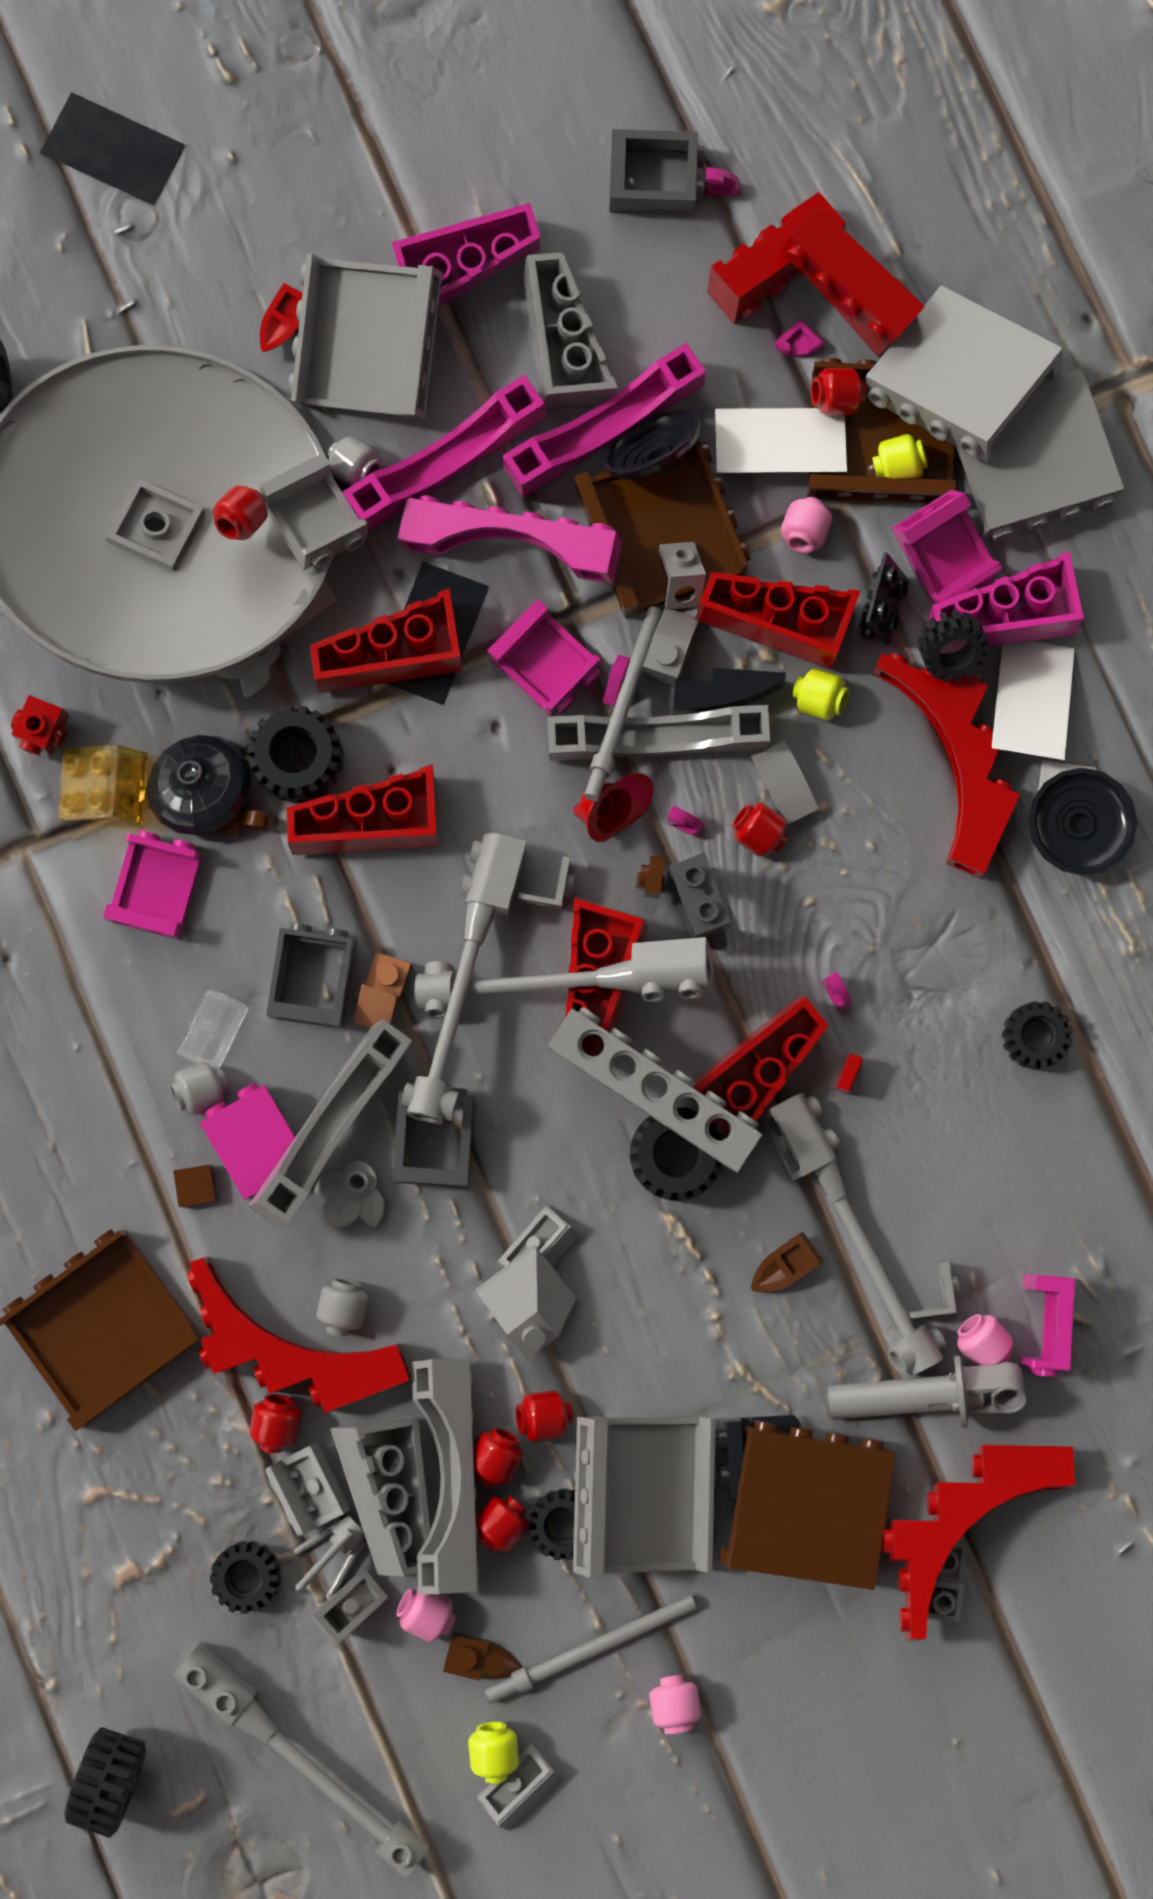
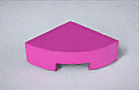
[705,167,740,196]
[774,319,825,357]
[603,654,630,706]
[667,805,705,838]
[822,972,852,1013]

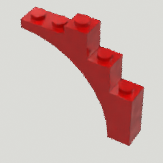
[872,653,1020,879]
[187,1257,412,1413]
[882,1445,1075,1641]

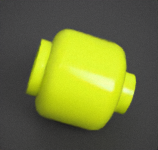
[873,434,929,479]
[793,668,850,721]
[468,1721,519,1784]

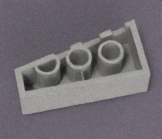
[523,252,618,408]
[330,1417,431,1577]

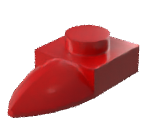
[259,282,303,352]

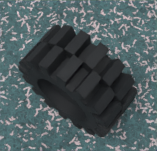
[918,610,990,683]
[1002,1001,1073,1069]
[529,1489,575,1561]
[210,1541,281,1614]

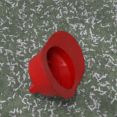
[573,773,653,843]

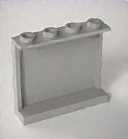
[288,254,442,419]
[866,285,1063,463]
[956,368,1124,541]
[573,1416,718,1578]

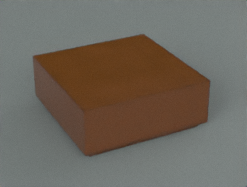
[173,1164,217,1207]

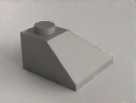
[475,1244,576,1360]

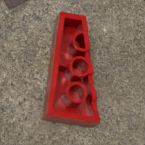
[707,192,847,324]
[782,205,925,357]
[695,572,861,670]
[310,589,463,693]
[287,764,438,855]
[565,898,648,1056]
[692,996,829,1138]

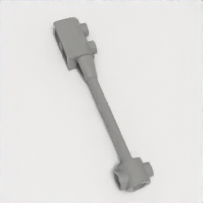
[401,833,527,1124]
[415,937,713,1019]
[760,1092,946,1375]
[172,1642,429,1878]

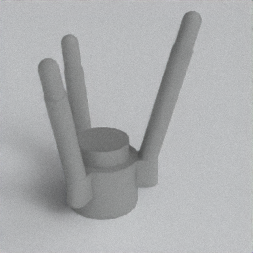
[293,1514,367,1600]

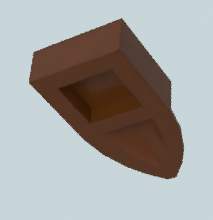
[751,1232,824,1292]
[443,1632,522,1681]

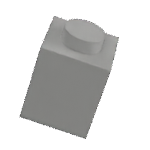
[642,607,698,686]

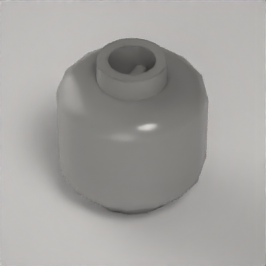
[328,435,382,487]
[170,1062,228,1116]
[316,1279,368,1336]

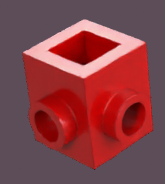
[11,695,70,756]

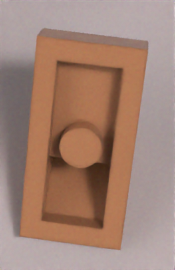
[353,952,412,1028]

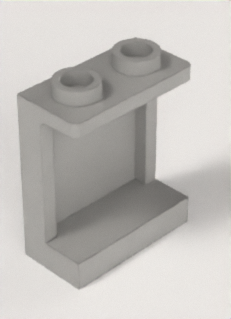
[260,452,369,571]

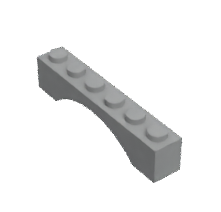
[547,705,770,761]
[248,1019,412,1228]
[412,1359,479,1594]

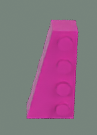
[392,203,541,308]
[927,551,1084,654]

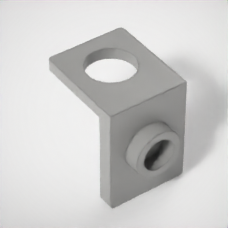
[659,542,706,610]
[518,856,575,911]
[906,1262,960,1318]

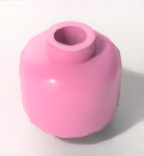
[781,497,832,553]
[957,1314,1013,1366]
[396,1587,456,1642]
[649,1675,702,1734]

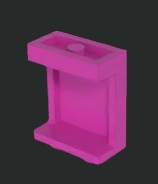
[891,489,1002,604]
[487,599,601,717]
[103,830,203,940]
[199,1082,296,1200]
[1019,1274,1075,1377]

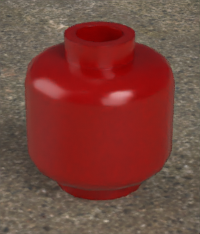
[810,368,867,416]
[213,485,268,541]
[732,802,788,857]
[515,1390,573,1443]
[249,1394,301,1454]
[473,1428,523,1487]
[475,1495,529,1554]

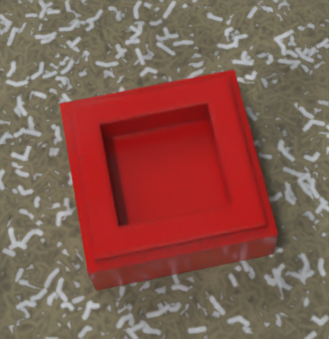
[833,1053,864,1094]

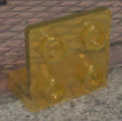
[58,745,147,825]

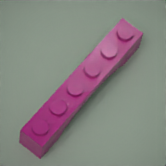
[502,342,706,498]
[342,374,545,532]
[397,495,623,584]

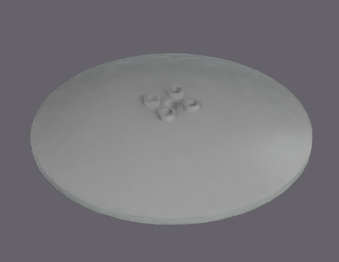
[0,345,333,683]

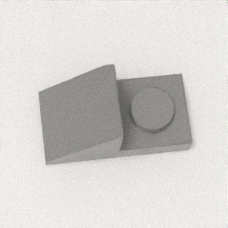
[311,1568,388,1646]

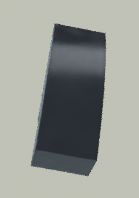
[672,668,786,716]

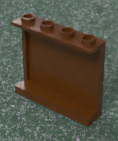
[807,358,956,504]
[574,438,751,618]
[0,1229,203,1431]
[719,1421,896,1590]

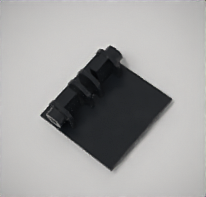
[859,552,908,645]

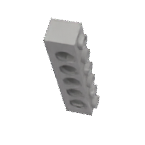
[547,1007,762,1173]

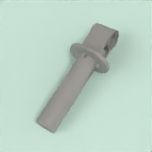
[828,1355,1026,1428]

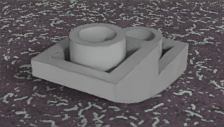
[751,740,818,825]
[928,1539,968,1622]

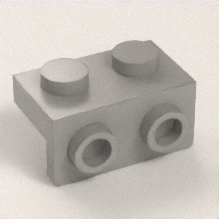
[266,1442,351,1537]

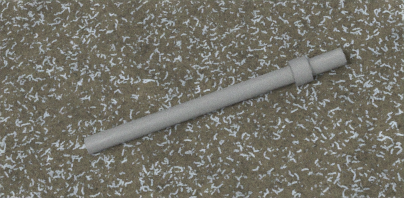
[584,606,662,801]
[485,1595,697,1704]

